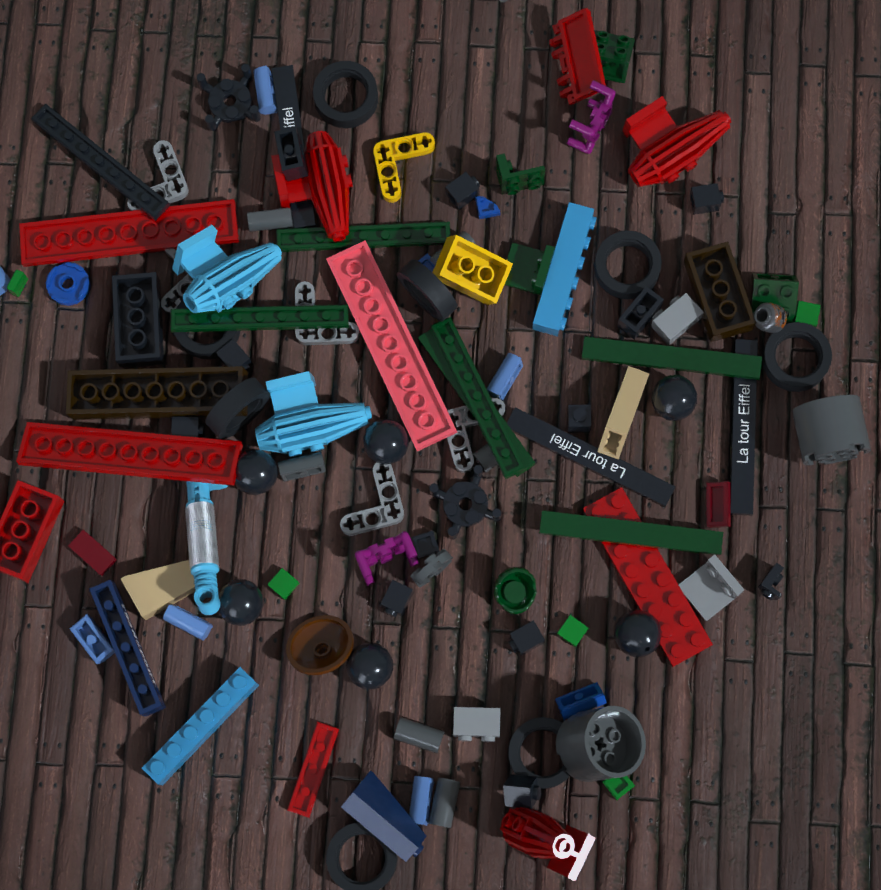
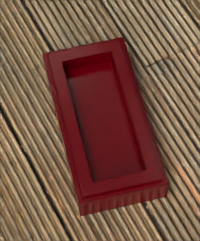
[706,481,731,528]
[68,529,117,576]

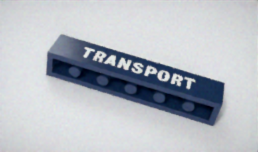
[90,580,166,717]

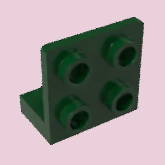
[594,30,635,83]
[496,153,545,195]
[504,243,555,295]
[751,273,799,324]

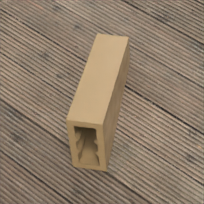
[598,366,649,459]
[120,560,195,620]

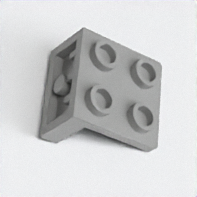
[679,555,744,621]

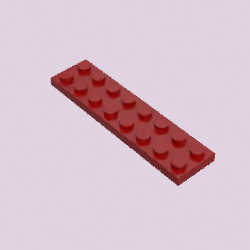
[582,487,713,668]

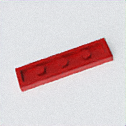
[287,722,340,818]

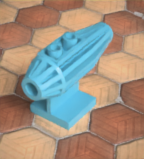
[172,225,282,313]
[255,371,372,457]

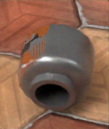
[754,302,787,333]

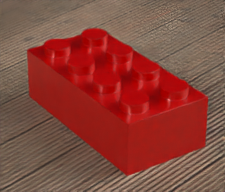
[0,480,65,583]

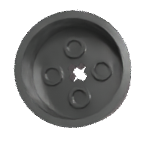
[792,395,871,466]
[556,706,646,782]

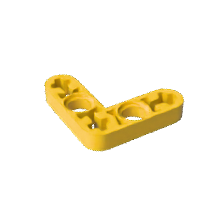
[373,133,435,203]

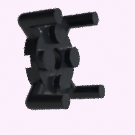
[197,64,261,131]
[429,465,501,540]

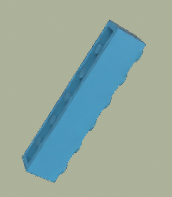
[532,202,597,336]
[142,667,259,786]

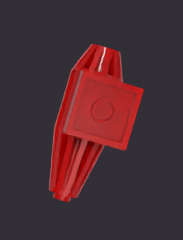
[622,96,731,187]
[271,131,353,242]
[500,807,595,881]

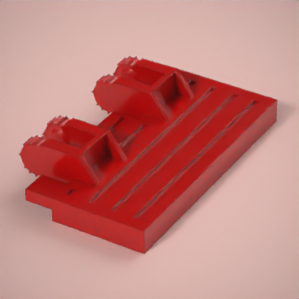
[549,8,606,105]

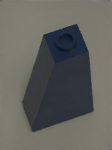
[341,770,426,862]

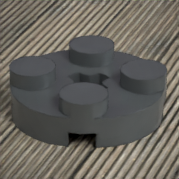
[410,549,453,588]

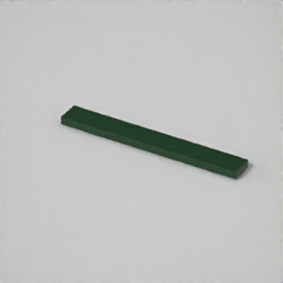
[276,221,450,252]
[170,305,349,332]
[431,317,526,479]
[418,329,536,477]
[582,337,762,380]
[539,511,723,555]

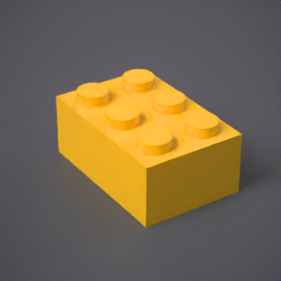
[432,235,513,305]

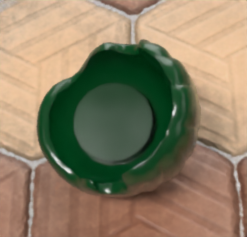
[494,567,537,614]

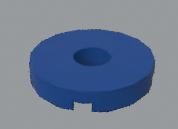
[46,262,90,306]

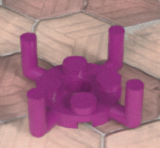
[567,80,616,154]
[355,531,419,586]

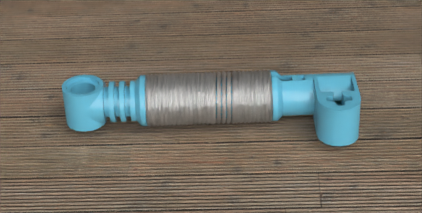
[185,481,229,615]

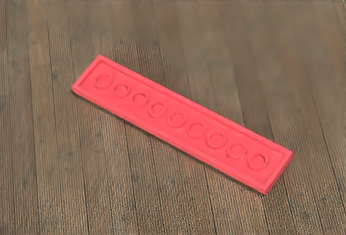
[326,240,458,451]

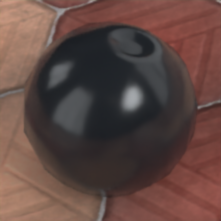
[651,375,698,421]
[363,419,409,465]
[235,449,278,495]
[218,579,264,626]
[614,610,662,658]
[346,642,393,690]

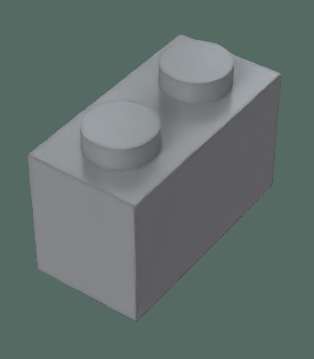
[651,293,704,346]
[453,707,500,742]

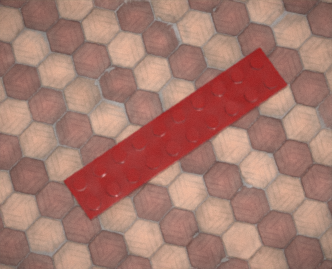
[19,199,239,267]
[16,422,243,486]

